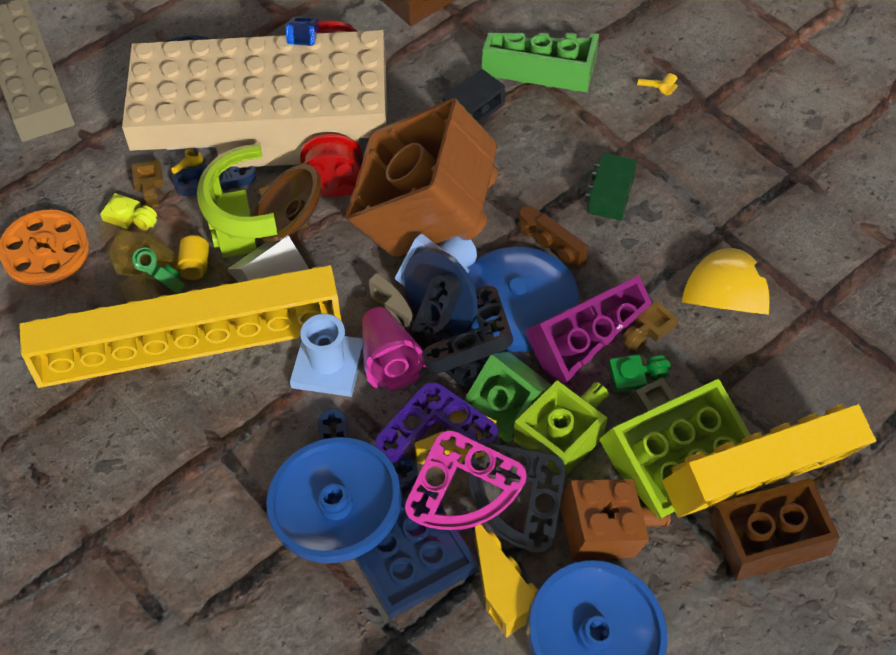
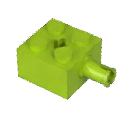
[514,380,609,477]

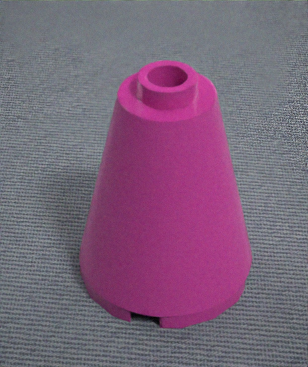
[361,307,426,391]

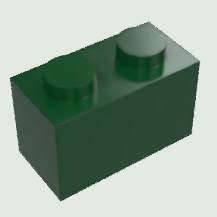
[585,153,637,221]

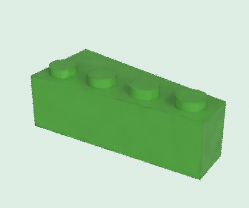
[482,33,599,92]

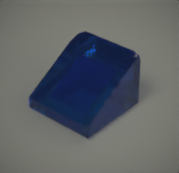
[286,17,320,46]

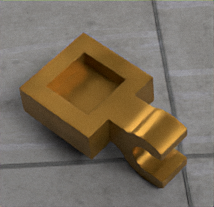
[131,160,164,208]

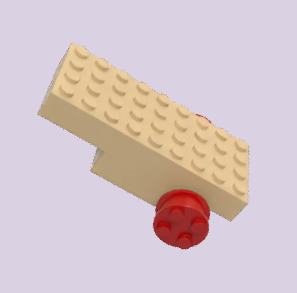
[122,21,387,197]

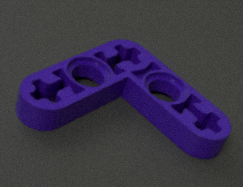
[375,383,499,463]

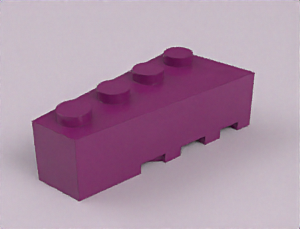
[524,276,652,385]

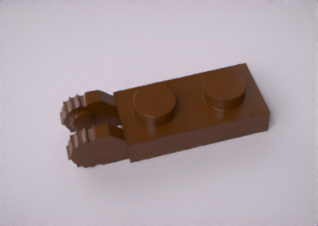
[518,206,588,270]

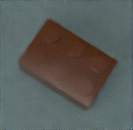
[711,478,840,581]

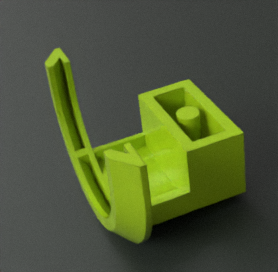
[197,143,278,258]

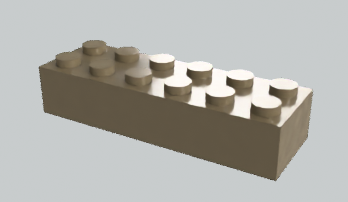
[0,0,75,142]

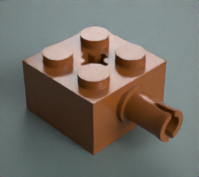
[560,479,671,561]

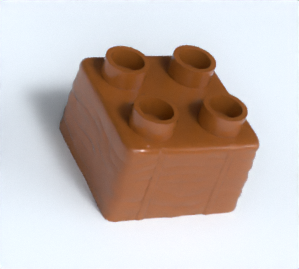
[345,98,498,257]

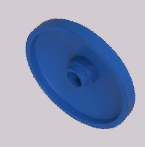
[468,247,579,352]
[266,437,402,563]
[526,561,668,655]

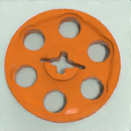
[0,210,89,286]

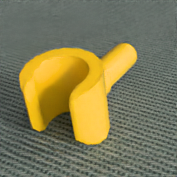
[638,73,678,95]
[171,148,203,174]

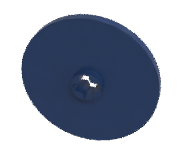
[405,248,477,337]

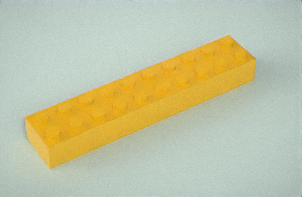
[19,265,342,388]

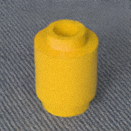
[177,235,209,280]

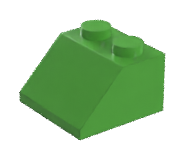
[464,352,552,443]

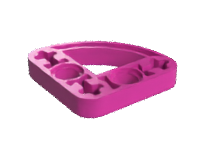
[405,431,527,530]

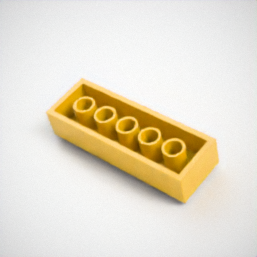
[662,404,876,518]

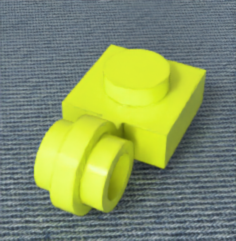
[100,193,157,230]

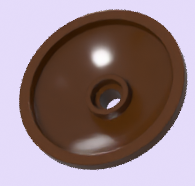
[253,164,321,242]

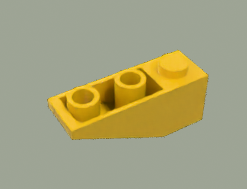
[475,524,538,638]

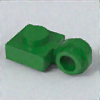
[131,247,185,294]
[607,355,671,393]

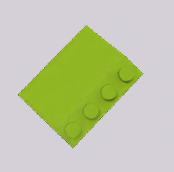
[599,379,750,520]

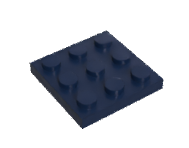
[354,488,479,619]

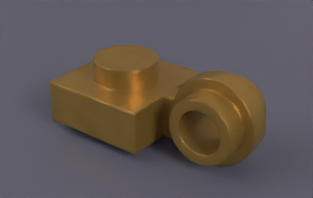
[622,301,679,352]

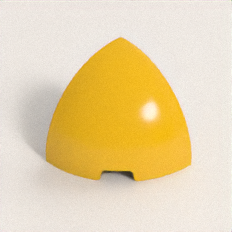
[682,248,769,315]

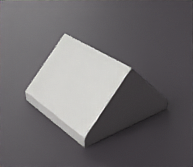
[228,237,309,282]

